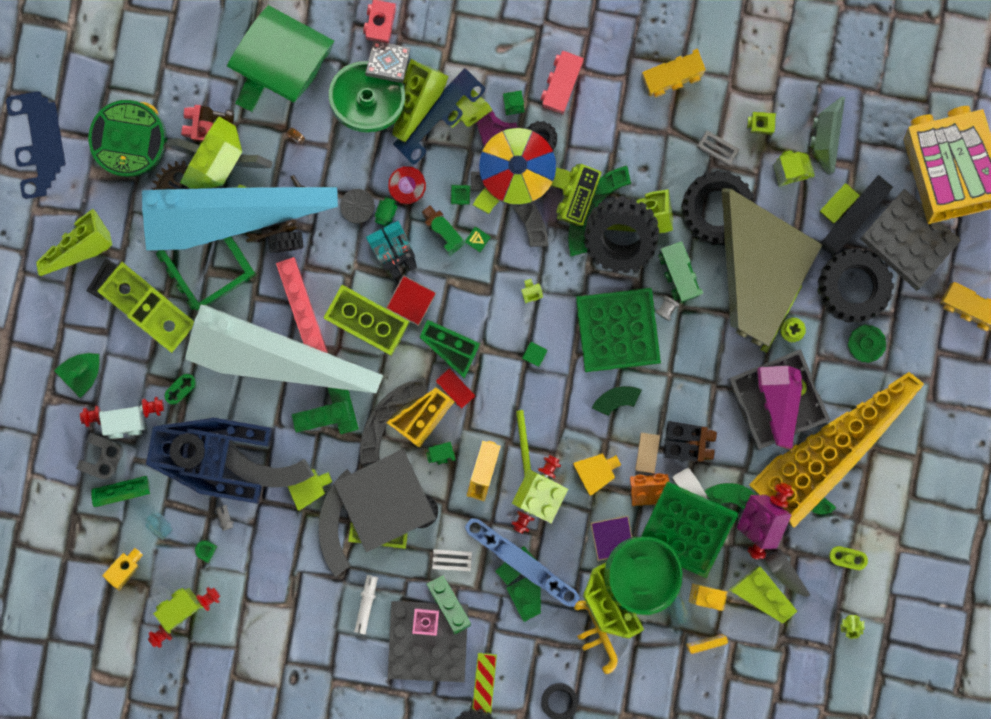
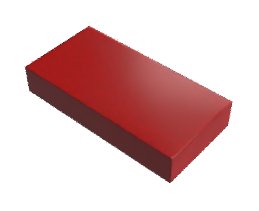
[436,368,475,409]

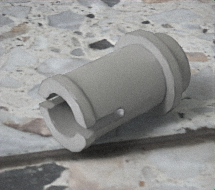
[215,505,234,531]

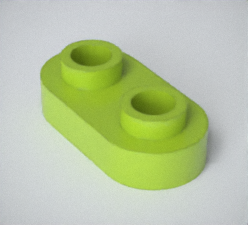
[829,546,868,570]

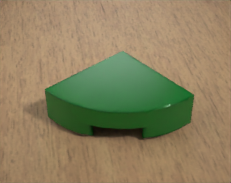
[811,497,836,514]

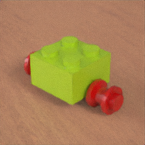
[511,455,568,534]
[148,586,221,648]

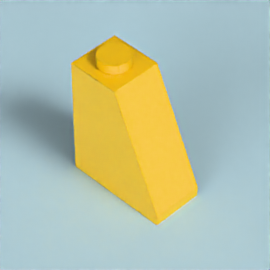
[466,440,501,502]

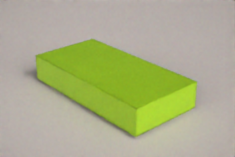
[819,183,860,224]

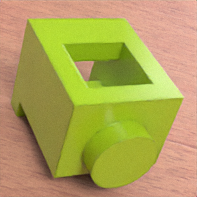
[747,112,776,135]

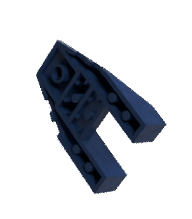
[146,417,273,504]

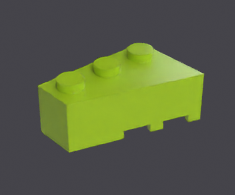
[773,150,815,187]

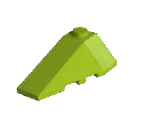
[392,59,449,142]
[607,189,673,233]
[36,209,112,276]

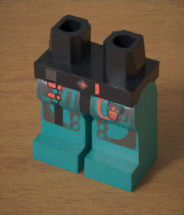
[366,220,417,280]

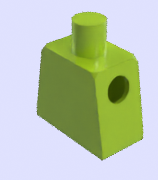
[448,89,493,128]
[288,469,333,511]

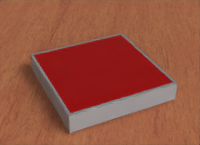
[386,275,437,326]

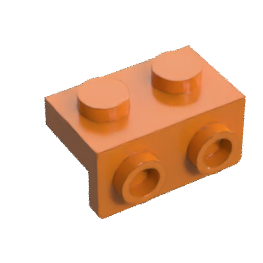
[630,473,670,506]

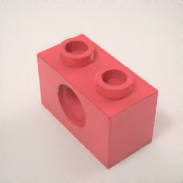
[363,0,396,43]

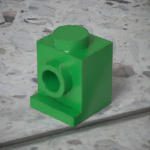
[503,90,525,116]
[426,441,456,465]

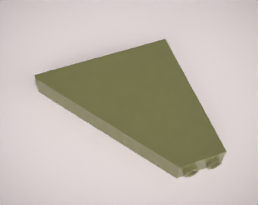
[722,188,822,347]

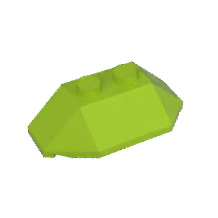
[180,117,242,189]
[583,562,644,639]

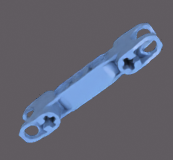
[465,518,580,607]

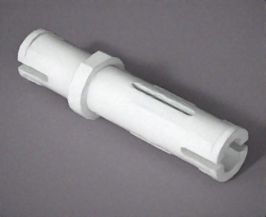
[354,575,378,634]

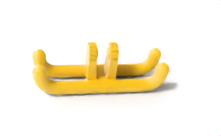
[574,600,618,674]

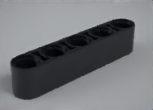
[820,175,893,257]

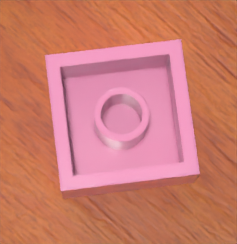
[412,608,439,636]

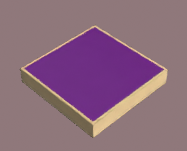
[590,516,632,561]

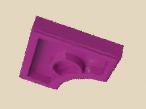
[476,110,518,147]

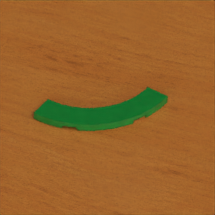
[568,165,631,257]

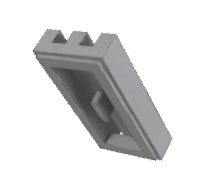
[697,130,740,166]

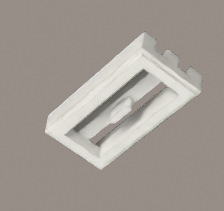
[432,549,472,571]

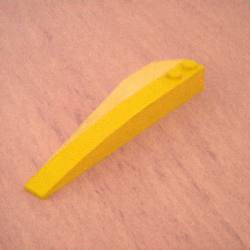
[749,372,924,528]

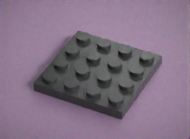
[860,188,961,291]
[388,601,468,682]

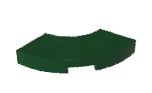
[591,386,642,416]

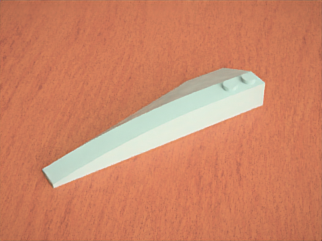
[185,305,383,393]

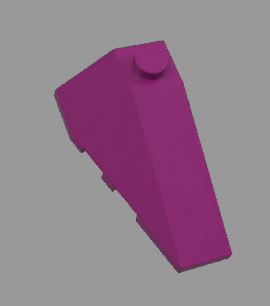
[757,366,802,449]

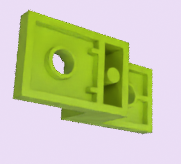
[98,262,194,353]

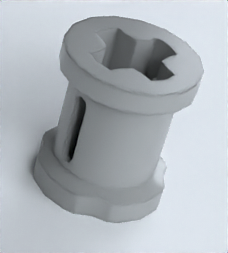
[655,296,679,321]

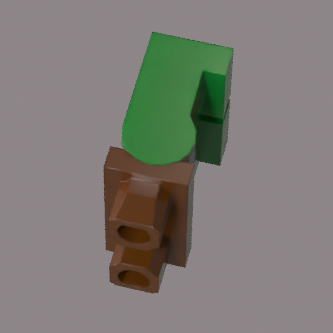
[421,205,465,256]

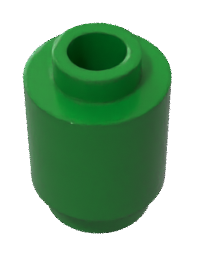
[374,197,398,226]

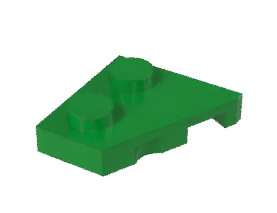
[506,577,541,622]

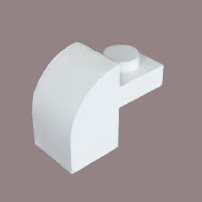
[672,467,707,499]

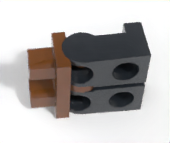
[663,421,717,462]

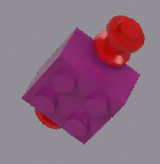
[737,483,794,560]

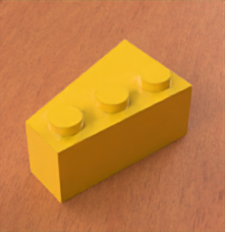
[641,48,706,97]
[940,282,991,332]
[386,388,454,447]

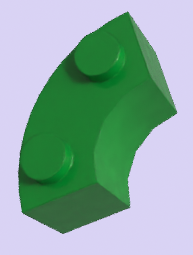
[704,483,756,509]

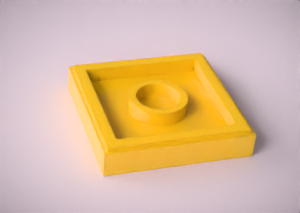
[686,634,728,654]

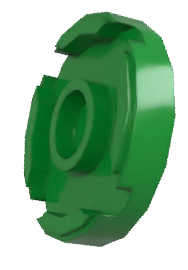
[847,325,886,363]

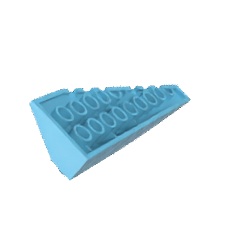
[142,187,338,251]

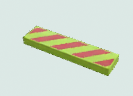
[472,652,497,713]

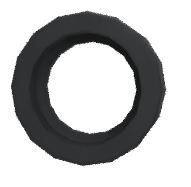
[541,683,578,719]

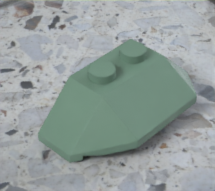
[810,97,845,175]

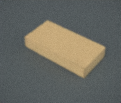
[635,432,660,473]

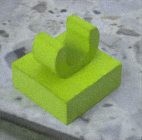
[521,279,543,304]

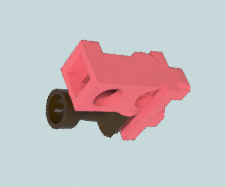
[181,105,234,142]

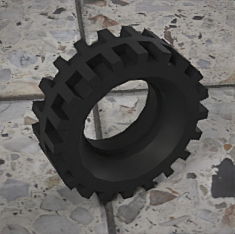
[681,170,756,245]

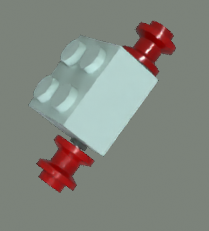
[80,397,164,439]

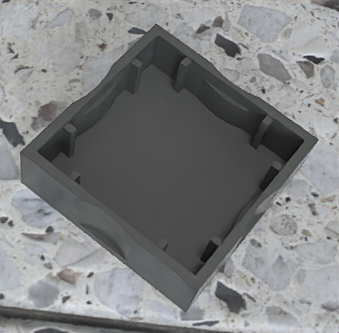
[727,349,830,450]

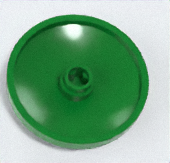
[328,61,405,133]

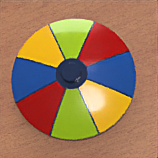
[479,128,556,205]

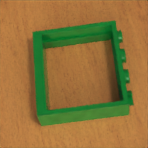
[155,236,257,311]

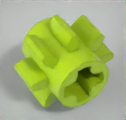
[841,615,865,639]

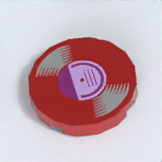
[388,166,426,205]

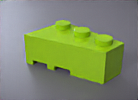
[729,566,798,624]

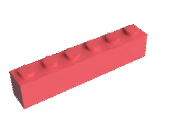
[276,257,329,354]

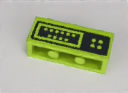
[556,164,602,226]

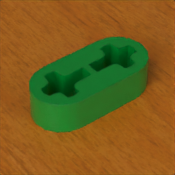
[164,374,197,405]

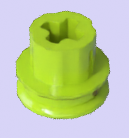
[780,317,806,343]

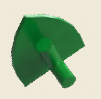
[54,353,100,398]

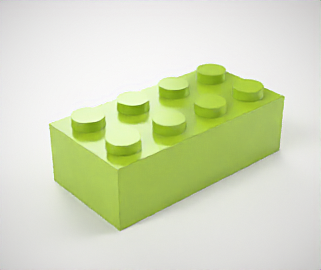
[323,285,410,356]

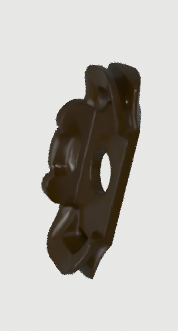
[245,219,299,243]

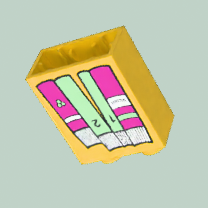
[903,106,991,224]

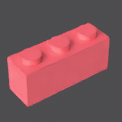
[540,50,584,114]

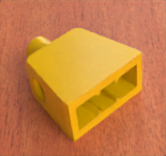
[572,453,621,496]
[102,548,143,591]
[688,583,728,611]

